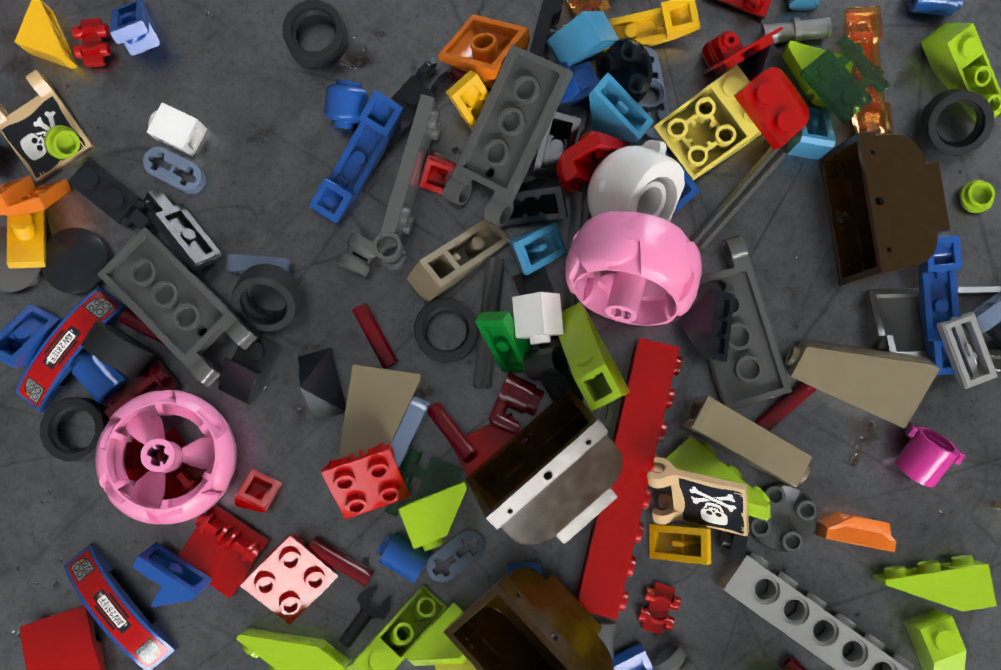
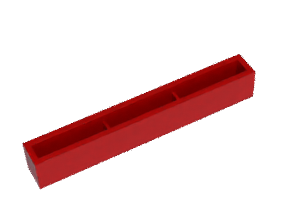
[575,337,682,620]

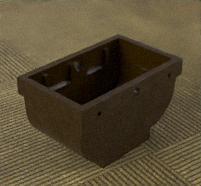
[820,131,950,286]
[466,388,623,545]
[444,567,613,670]

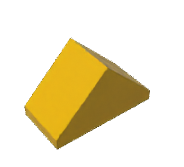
[14,0,78,69]
[649,523,711,565]

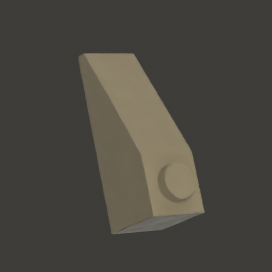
[406,219,509,304]

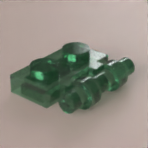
[800,34,891,124]
[384,448,463,516]

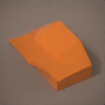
[815,511,897,552]

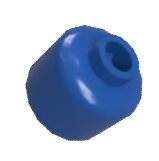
[324,79,369,130]

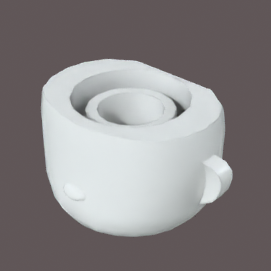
[587,140,685,222]

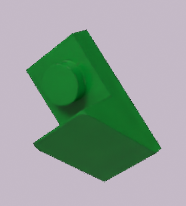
[475,311,533,372]

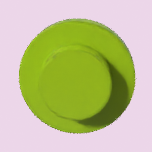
[44,125,80,159]
[959,180,995,213]

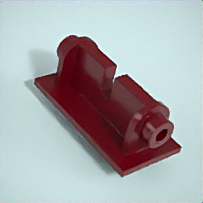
[104,360,179,418]

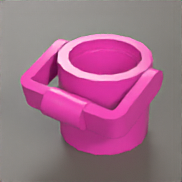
[895,422,965,487]

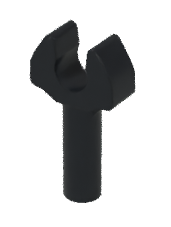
[339,585,392,648]

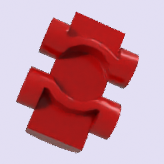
[72,18,111,67]
[637,581,681,635]

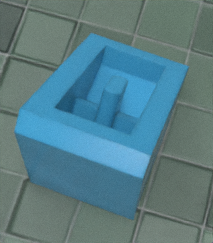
[546,11,620,67]
[589,73,654,143]
[786,106,836,160]
[508,221,567,275]

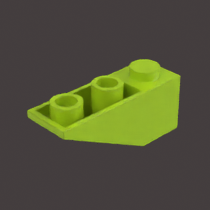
[920,23,1001,122]
[558,302,630,412]
[666,436,771,521]
[873,555,997,612]
[346,584,448,670]
[236,628,351,670]

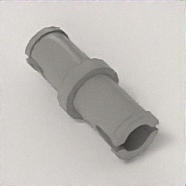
[760,17,832,43]

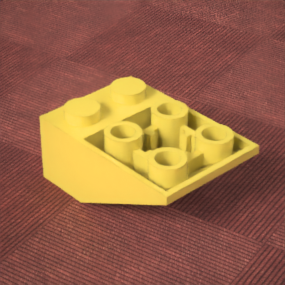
[654,65,761,181]

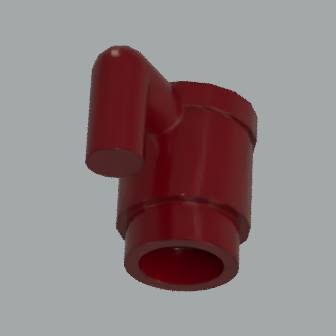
[489,372,545,435]

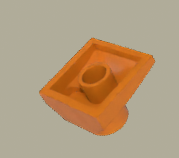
[438,14,530,89]

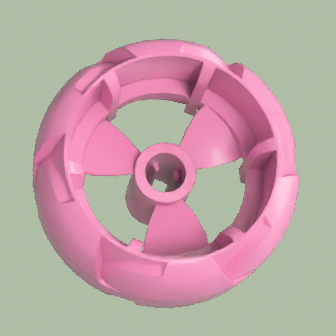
[565,211,702,326]
[95,390,237,524]

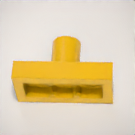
[445,70,489,131]
[6,210,46,269]

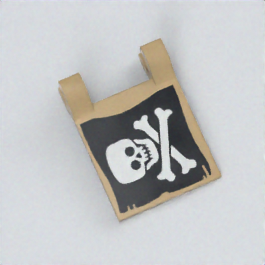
[0,69,94,183]
[647,457,749,536]

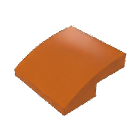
[0,175,72,216]

